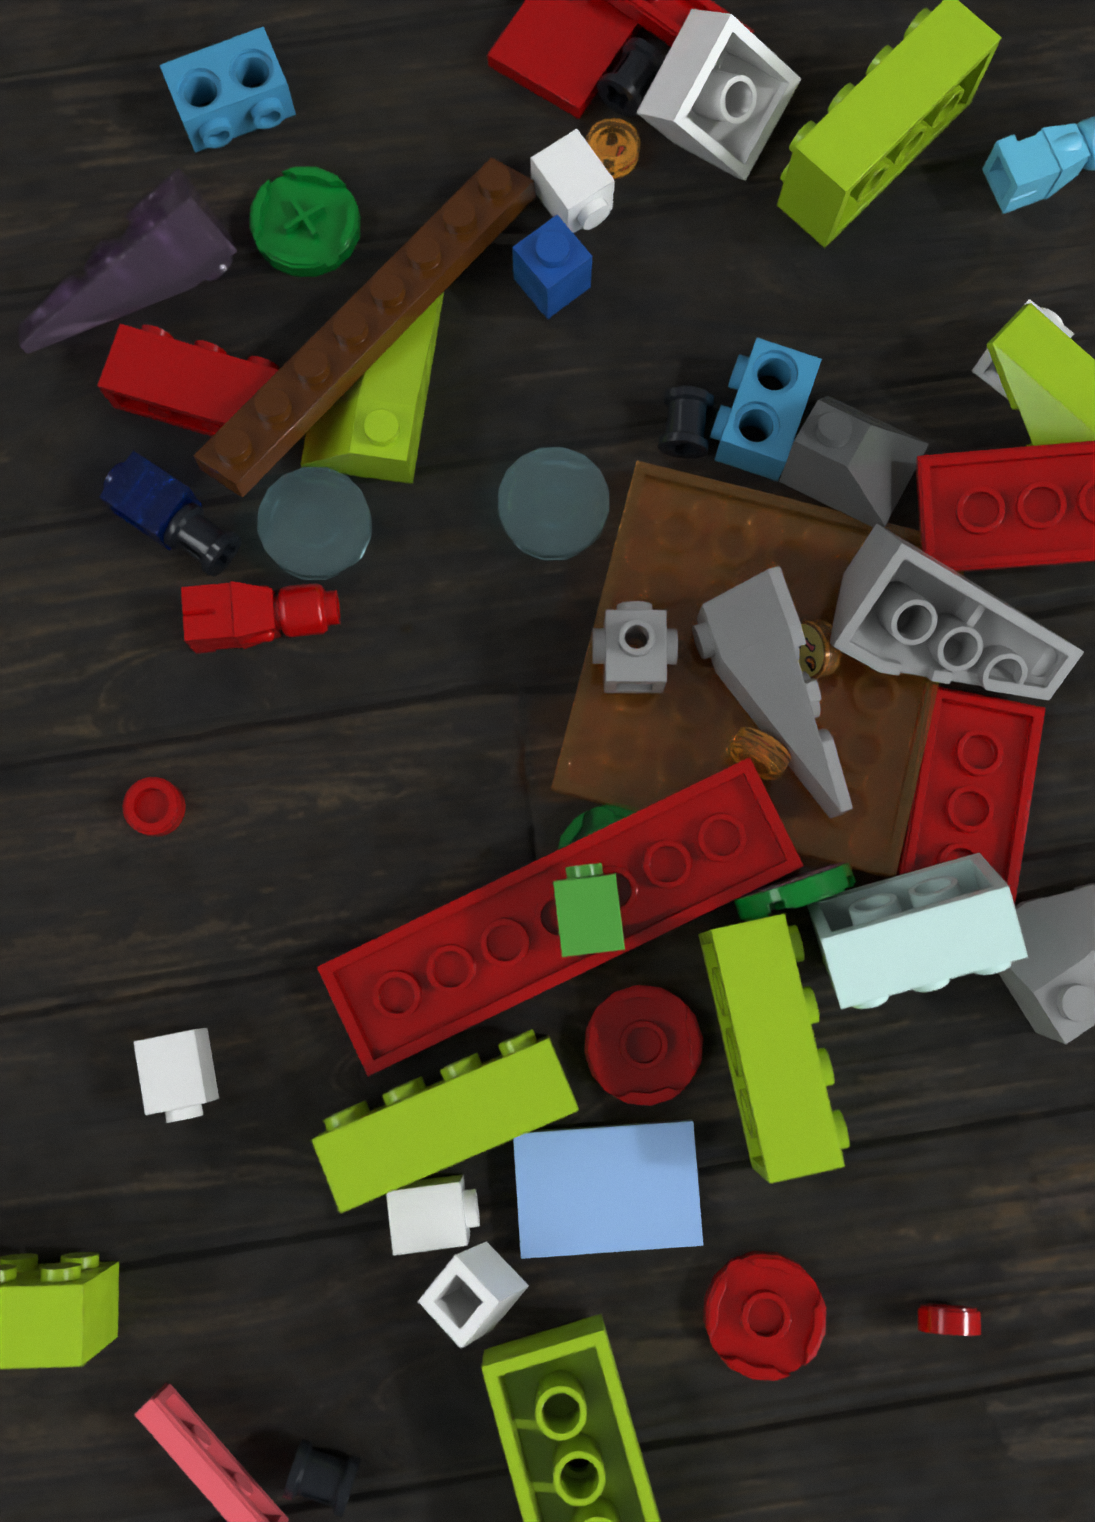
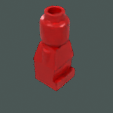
[181,581,341,653]

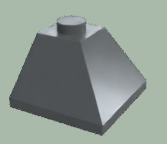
[779,396,929,528]

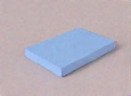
[513,1119,703,1259]

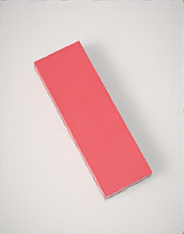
[134,1382,289,1522]

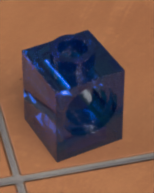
[99,451,202,551]

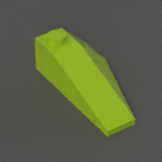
[301,292,444,484]
[986,303,1095,446]

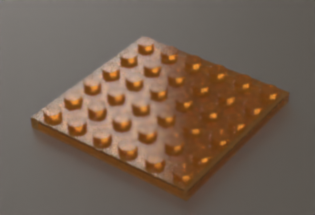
[551,461,964,878]

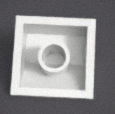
[636,9,801,180]

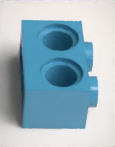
[160,27,296,152]
[710,337,822,481]

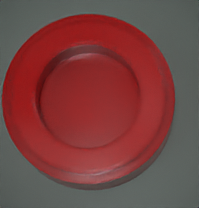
[123,777,186,837]
[917,1304,981,1336]

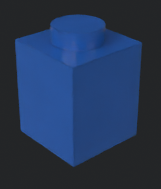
[512,214,593,319]

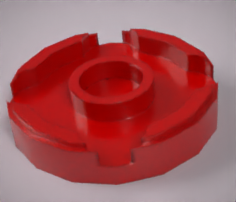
[584,985,703,1106]
[703,1251,826,1381]

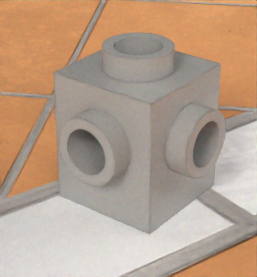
[592,601,678,693]

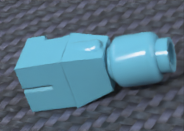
[982,116,1095,214]

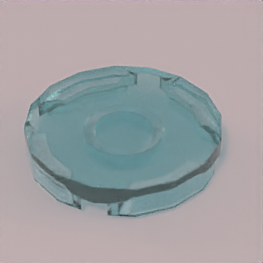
[498,447,610,560]
[257,467,372,580]

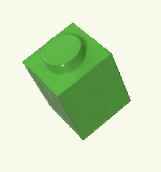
[553,863,625,957]

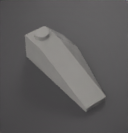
[829,524,1084,700]
[692,566,853,819]
[998,883,1095,1044]

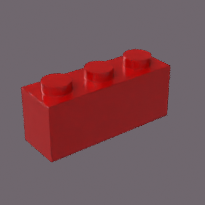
[97,324,280,436]

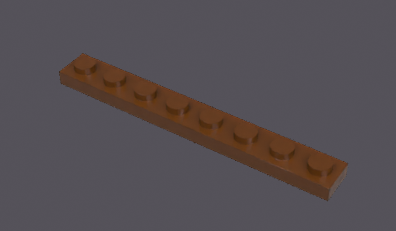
[193,157,536,498]

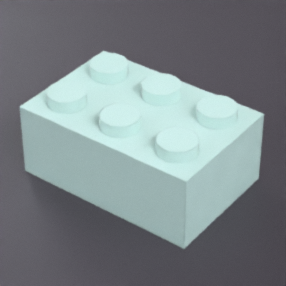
[807,852,1028,1009]

